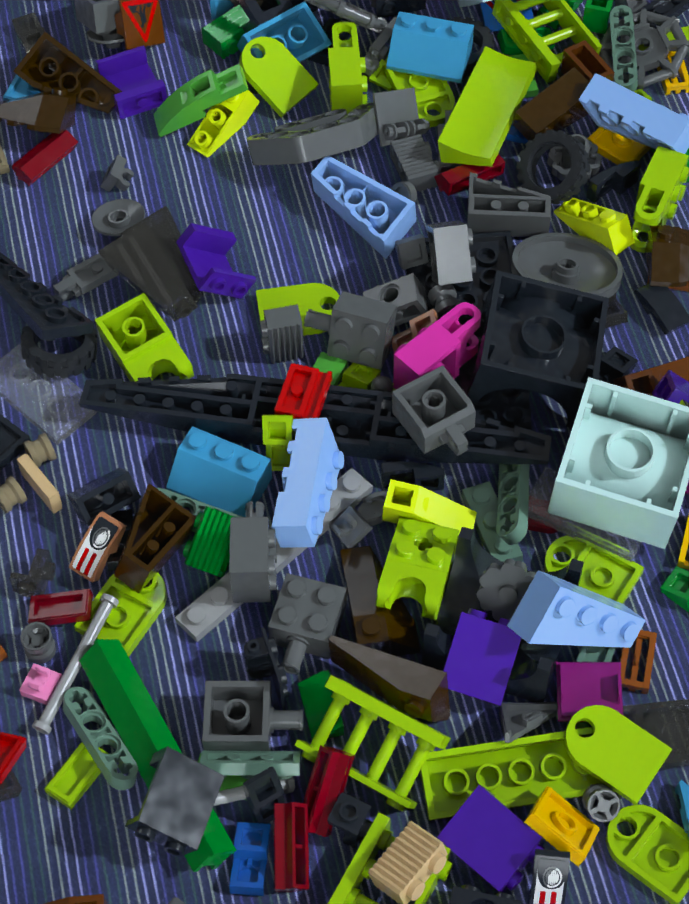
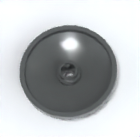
[511,233,623,298]

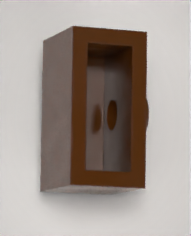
[561,40,615,82]

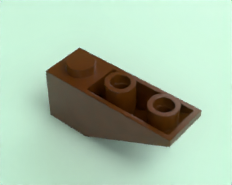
[613,356,689,396]

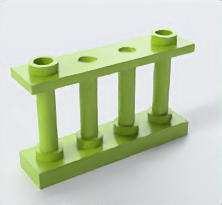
[492,0,602,83]
[294,675,451,811]
[328,812,453,904]

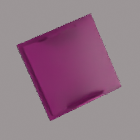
[556,662,623,722]

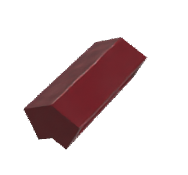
[11,130,78,186]
[434,154,505,196]
[303,745,355,837]
[274,802,309,892]

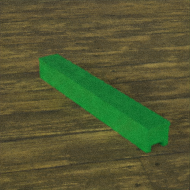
[79,639,237,872]

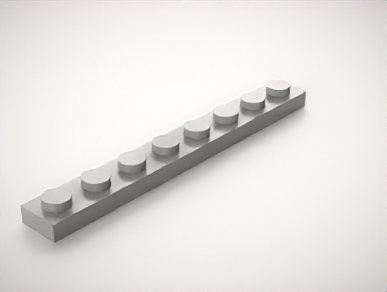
[175,468,373,642]

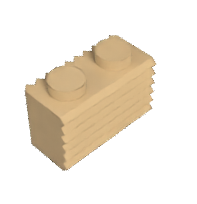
[368,821,448,904]

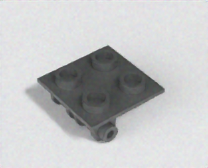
[372,88,430,147]

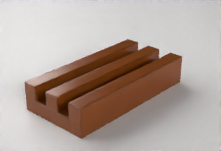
[620,630,657,694]

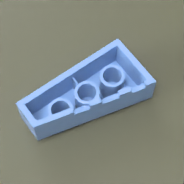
[578,73,689,154]
[311,156,416,259]
[271,418,344,548]
[507,570,646,648]

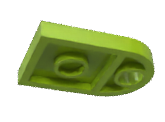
[239,36,319,118]
[385,68,455,127]
[256,283,340,336]
[544,535,645,604]
[74,573,167,657]
[564,705,672,805]
[606,805,689,904]

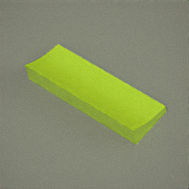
[438,46,537,167]
[420,727,615,821]

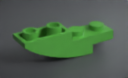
[154,64,249,137]

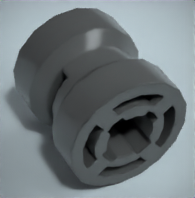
[428,284,461,320]
[20,622,57,664]

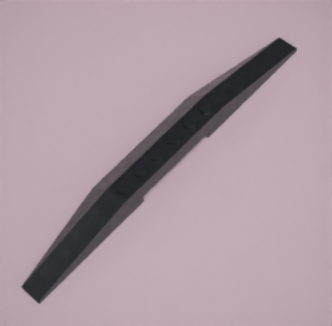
[79,374,552,464]

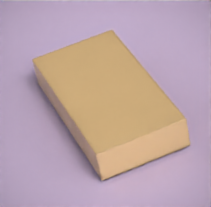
[17,454,62,514]

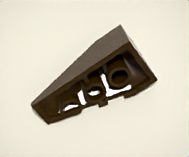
[645,225,689,287]
[340,546,420,656]

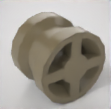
[23,433,57,468]
[0,476,27,513]

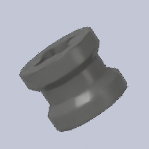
[582,783,621,822]

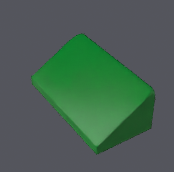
[298,669,344,740]

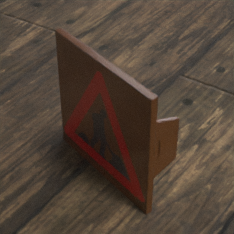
[115,0,165,50]

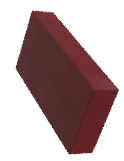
[27,589,93,626]

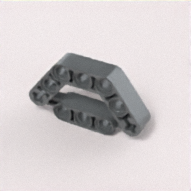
[247,102,378,165]

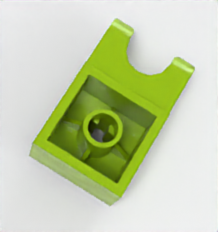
[328,21,368,114]
[630,146,689,253]
[95,293,194,381]
[375,516,459,620]

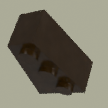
[513,67,589,141]
[114,483,196,593]

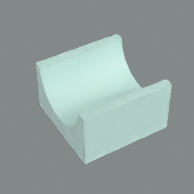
[547,377,689,549]

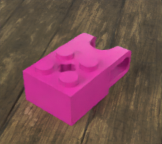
[393,302,481,389]

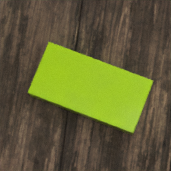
[44,742,109,810]

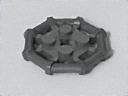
[304,0,387,33]
[599,8,689,90]

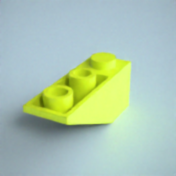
[187,90,260,158]
[554,197,635,256]
[382,479,477,537]

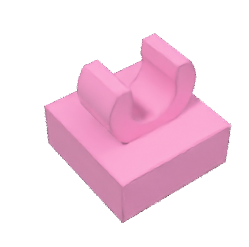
[19,664,62,705]

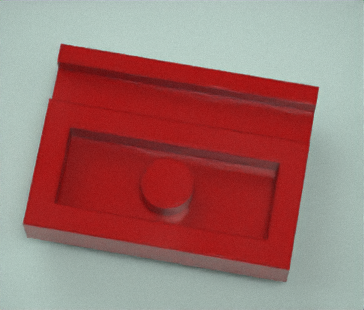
[274,363,332,419]

